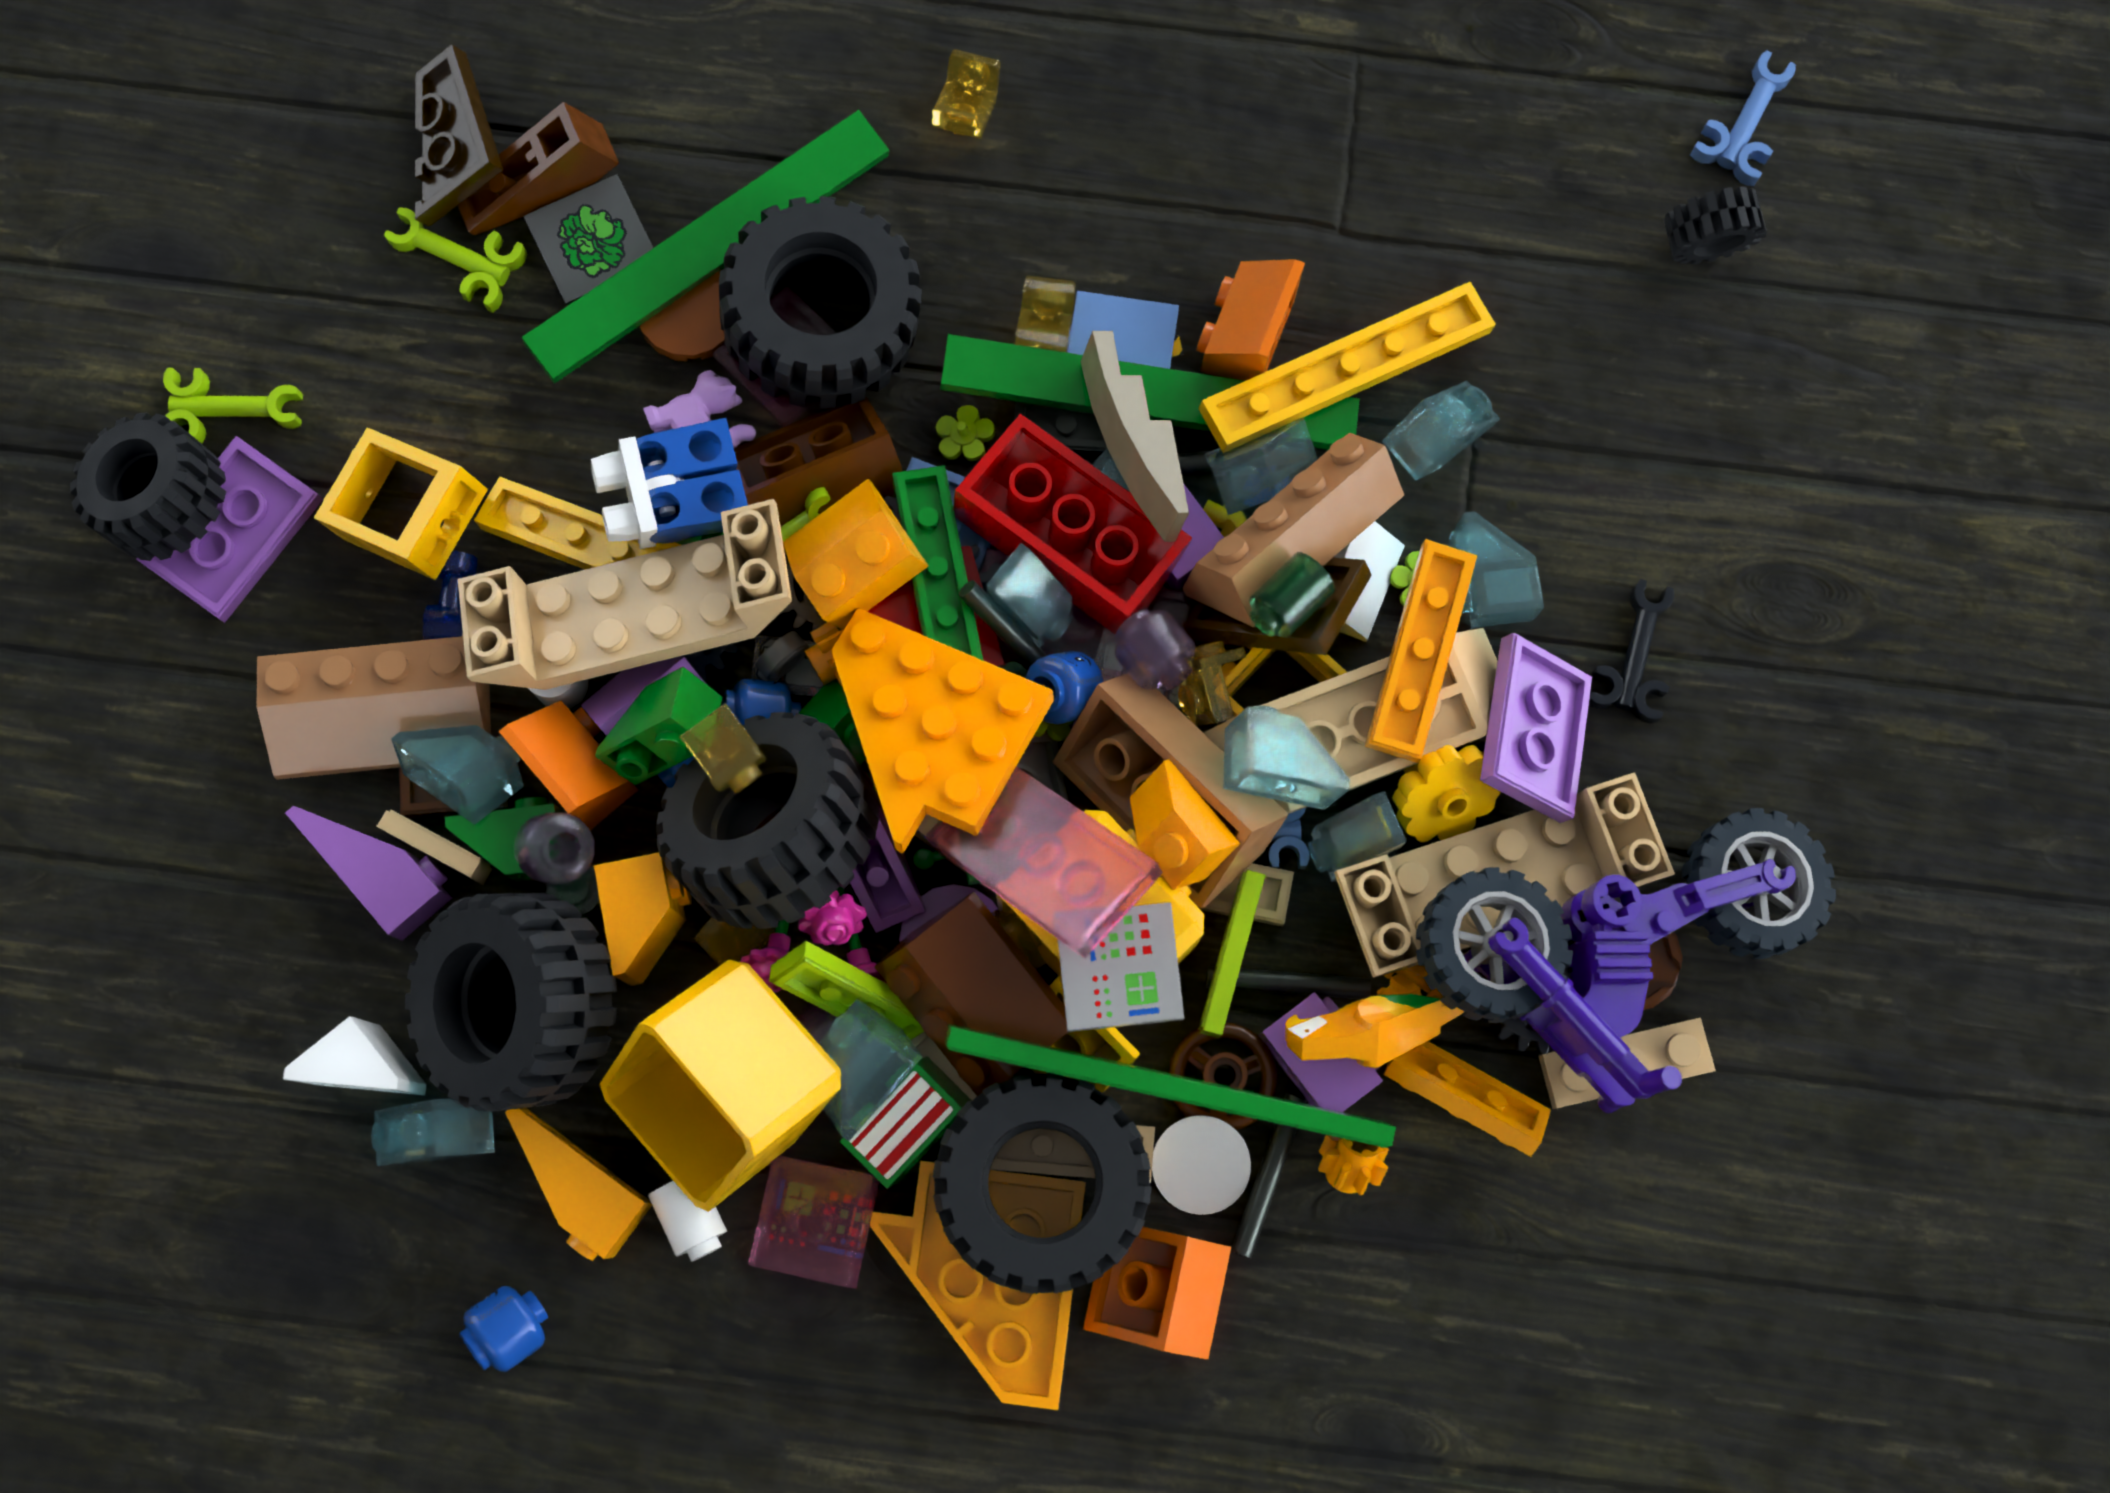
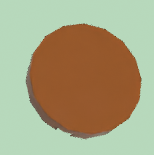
[640,270,726,361]

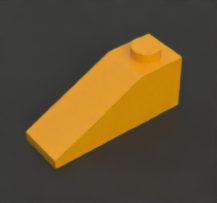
[505,1108,652,1261]

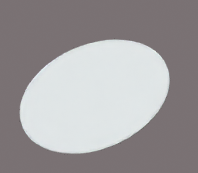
[1152,1116,1251,1215]

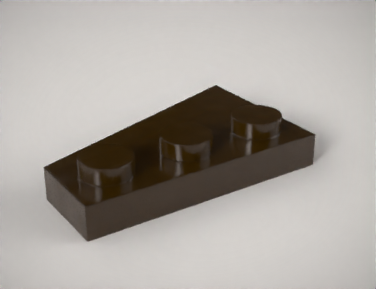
[415,44,503,227]

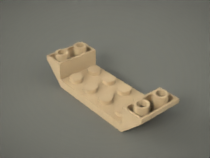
[458,499,792,690]
[1204,628,1498,814]
[1334,772,1675,977]

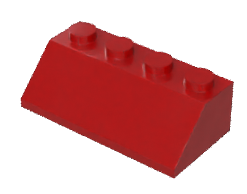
[953,413,1192,639]

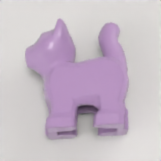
[643,370,756,449]

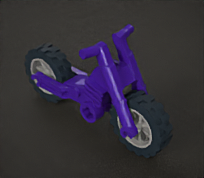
[1416,808,1836,1113]

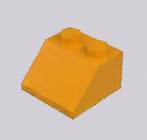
[783,479,929,630]
[594,852,692,986]

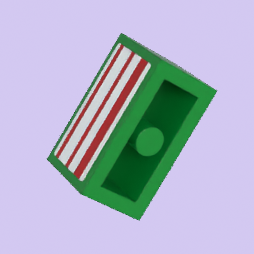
[840,1056,972,1189]

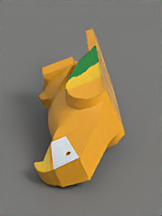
[1285,973,1464,1068]

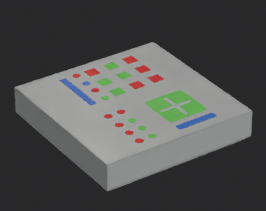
[1055,902,1184,1032]

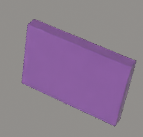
[136,436,323,623]
[1480,633,1592,823]

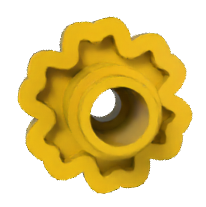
[1392,745,1501,842]

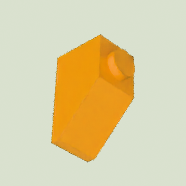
[1130,759,1241,890]

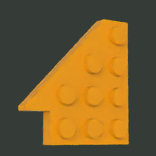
[831,608,1054,854]
[865,1161,1086,1410]

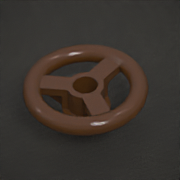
[1168,1022,1277,1130]

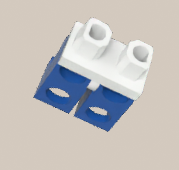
[591,418,748,549]

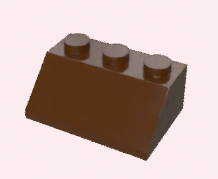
[734,395,903,527]
[874,892,1068,1096]

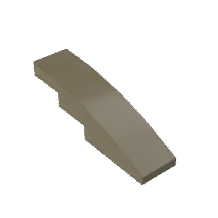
[1080,331,1189,542]

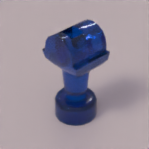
[423,551,478,640]

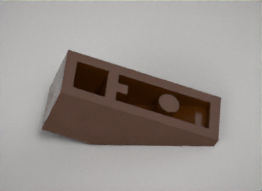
[458,102,619,236]

